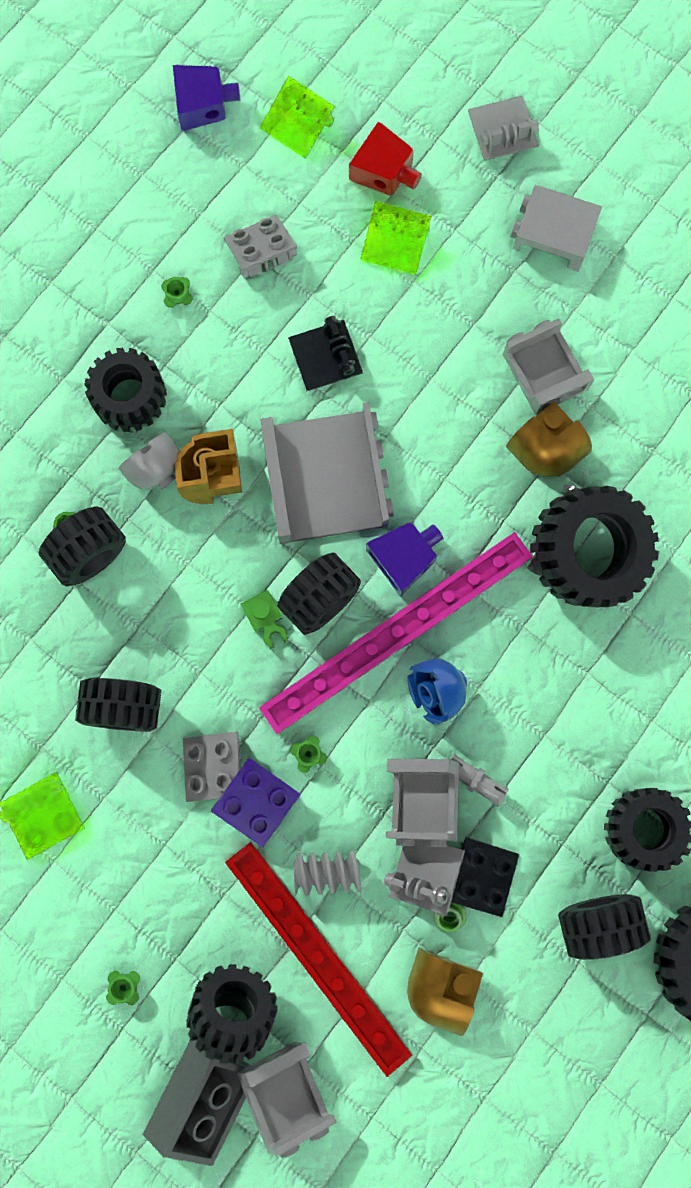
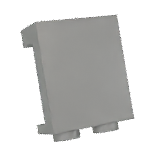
[511,185,602,272]
[503,319,594,415]
[386,759,459,847]
[237,1042,336,1158]

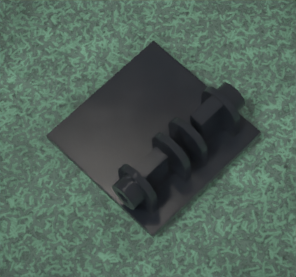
[288,316,363,391]
[451,837,519,917]

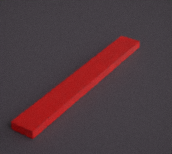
[225,842,413,1077]

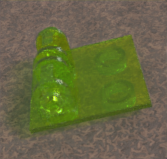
[259,75,336,159]
[360,201,432,275]
[0,772,85,860]

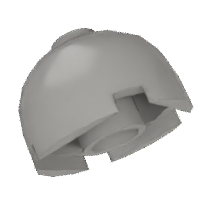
[118,431,179,489]

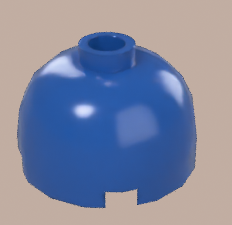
[407,659,467,725]

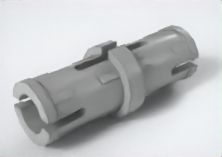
[451,754,509,806]

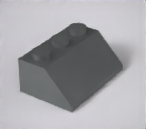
[142,1040,250,1166]

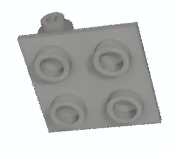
[468,96,539,161]
[224,215,297,279]
[183,731,243,802]
[384,840,465,916]

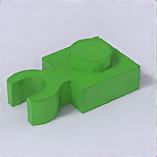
[241,590,288,649]

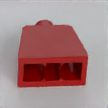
[349,121,422,195]

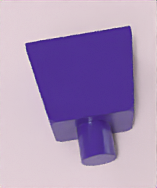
[172,65,241,131]
[366,522,444,596]

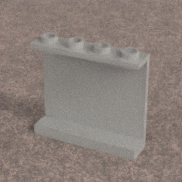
[260,402,394,544]

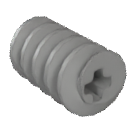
[294,850,361,896]

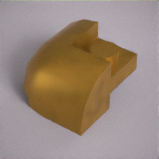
[506,402,592,477]
[175,429,242,504]
[407,948,483,1036]

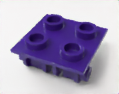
[211,757,300,848]

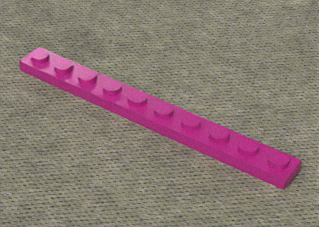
[259,532,533,735]

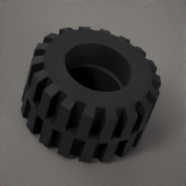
[85,348,167,432]
[38,506,126,587]
[277,552,361,635]
[75,678,162,732]
[604,788,691,872]
[558,894,651,960]
[186,964,278,1064]

